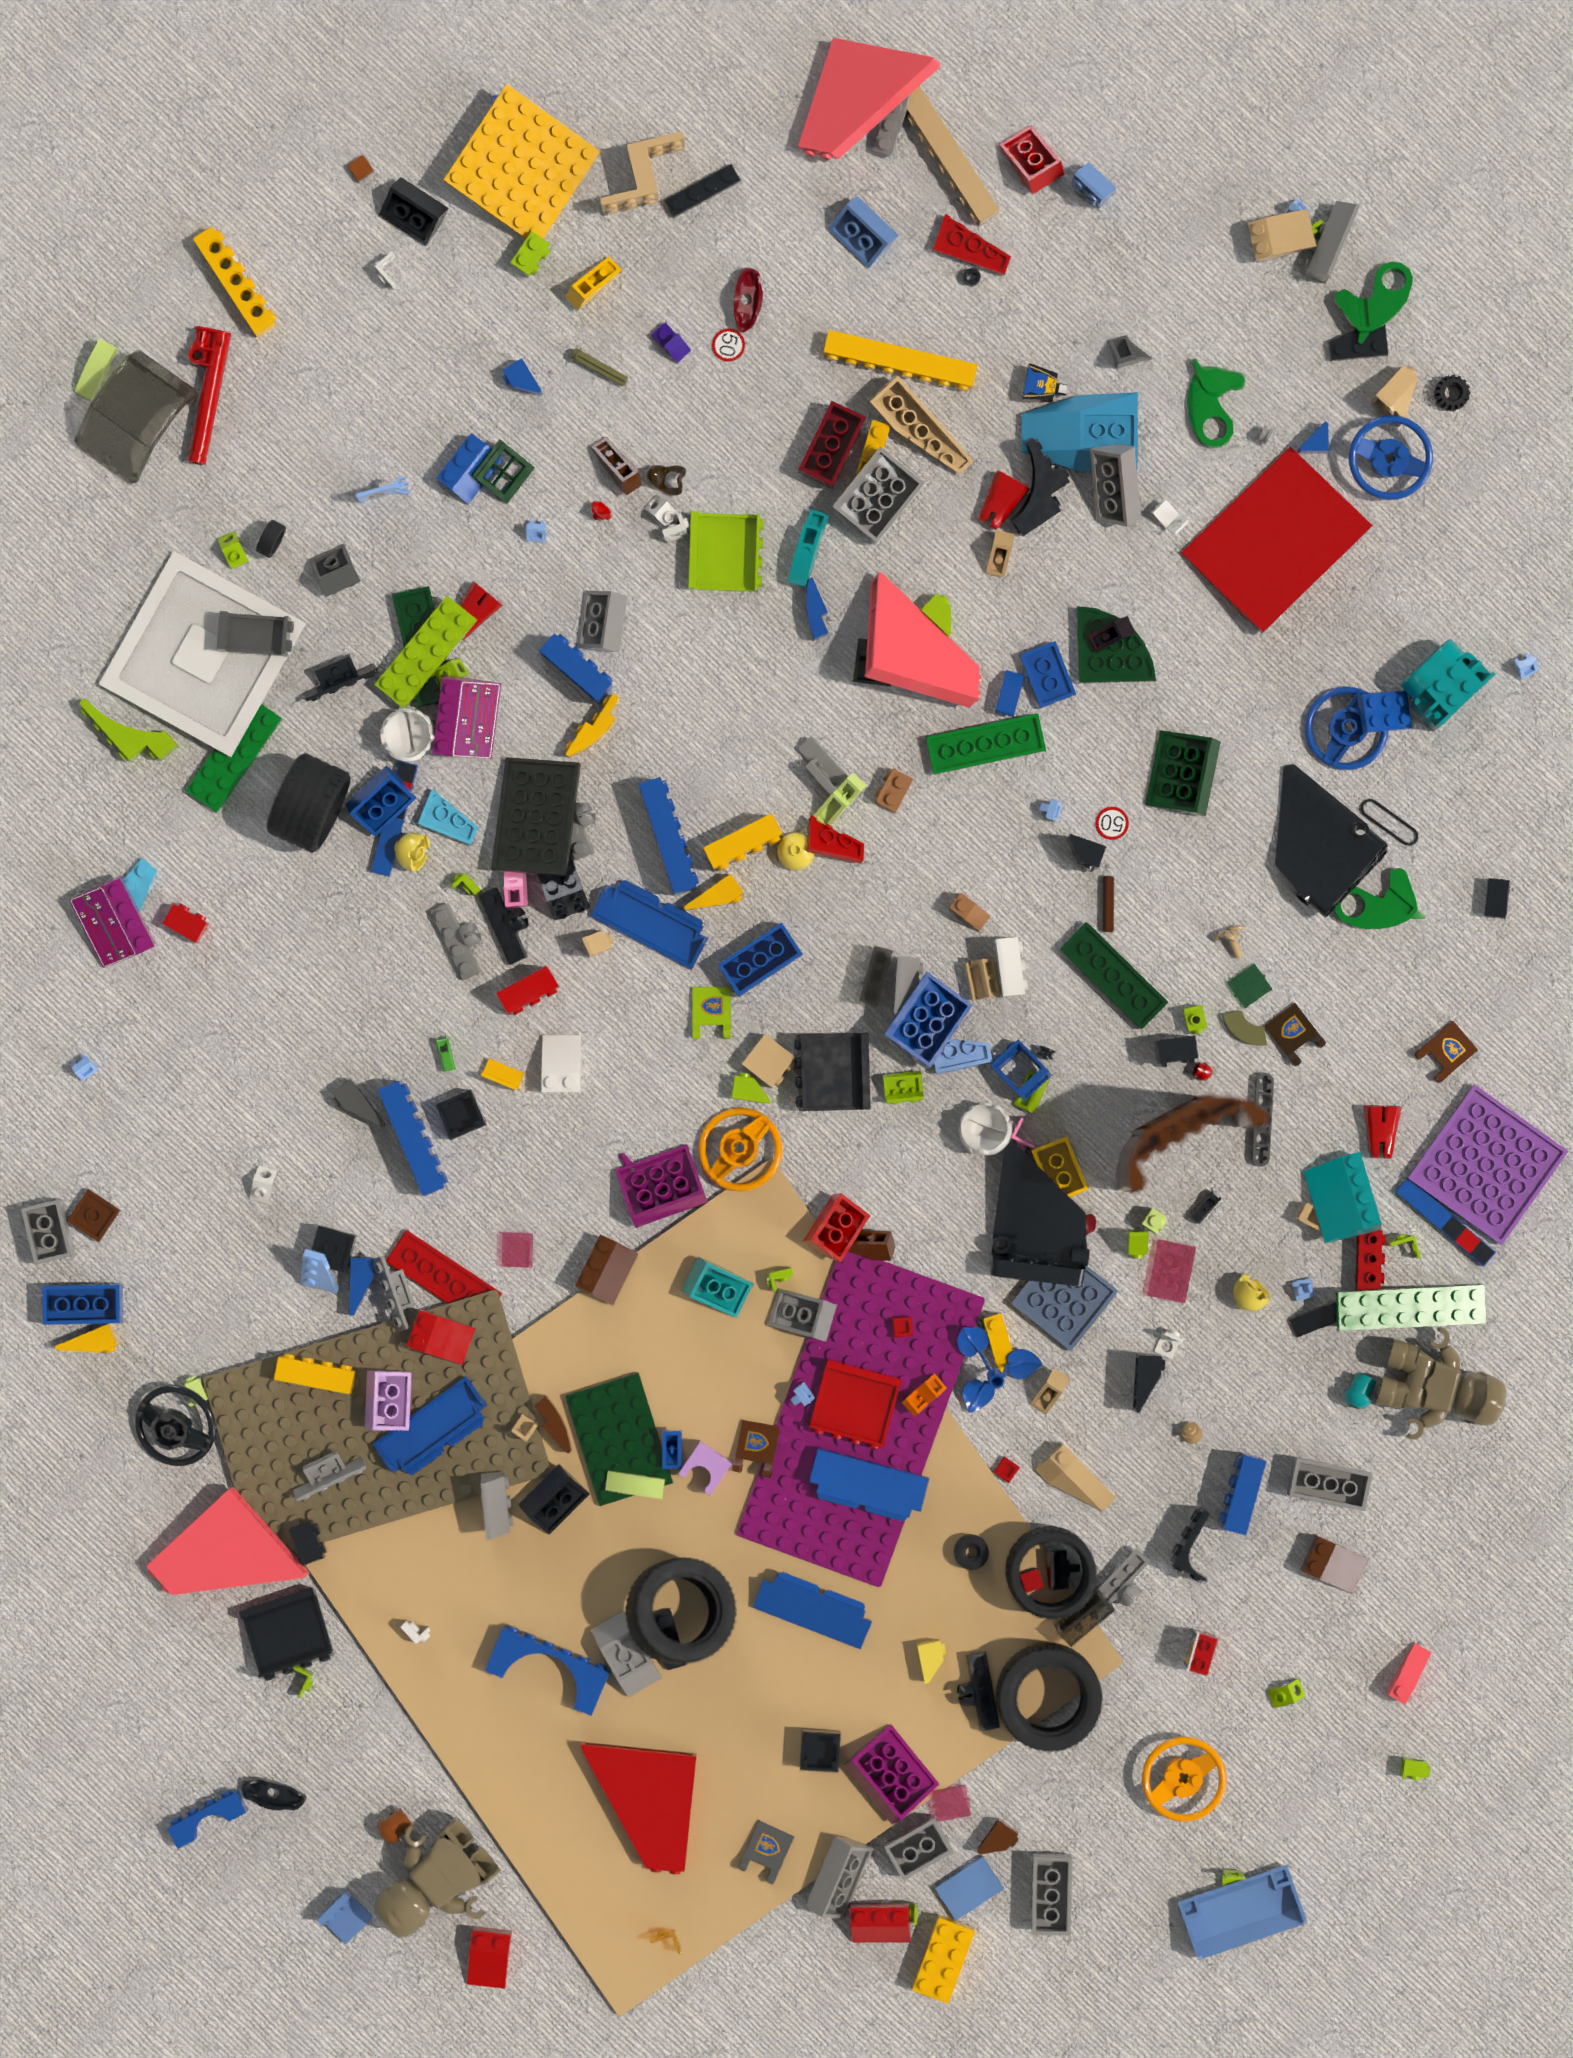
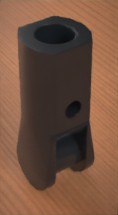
[1190,1190,1221,1224]

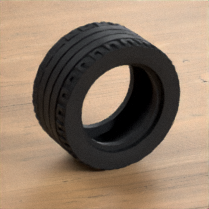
[625,1557,737,1664]
[996,1642,1103,1752]

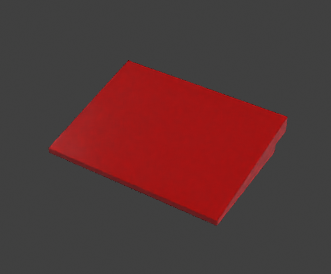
[1181,446,1373,634]

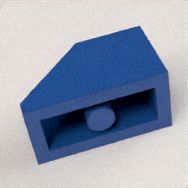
[502,358,543,396]

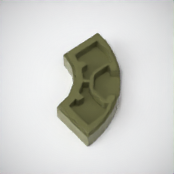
[1222,1011,1267,1046]

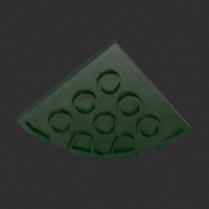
[1077,606,1156,684]

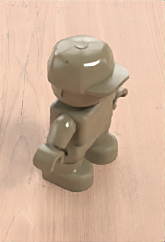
[1374,1327,1506,1439]
[374,1816,501,1938]

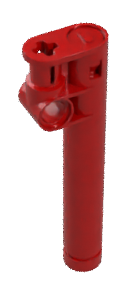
[187,326,232,465]

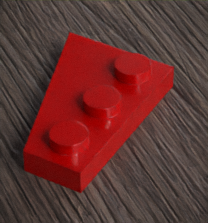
[807,815,864,864]

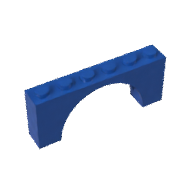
[485,1625,610,1716]

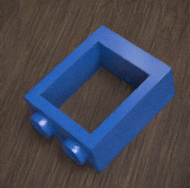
[990,1039,1052,1102]

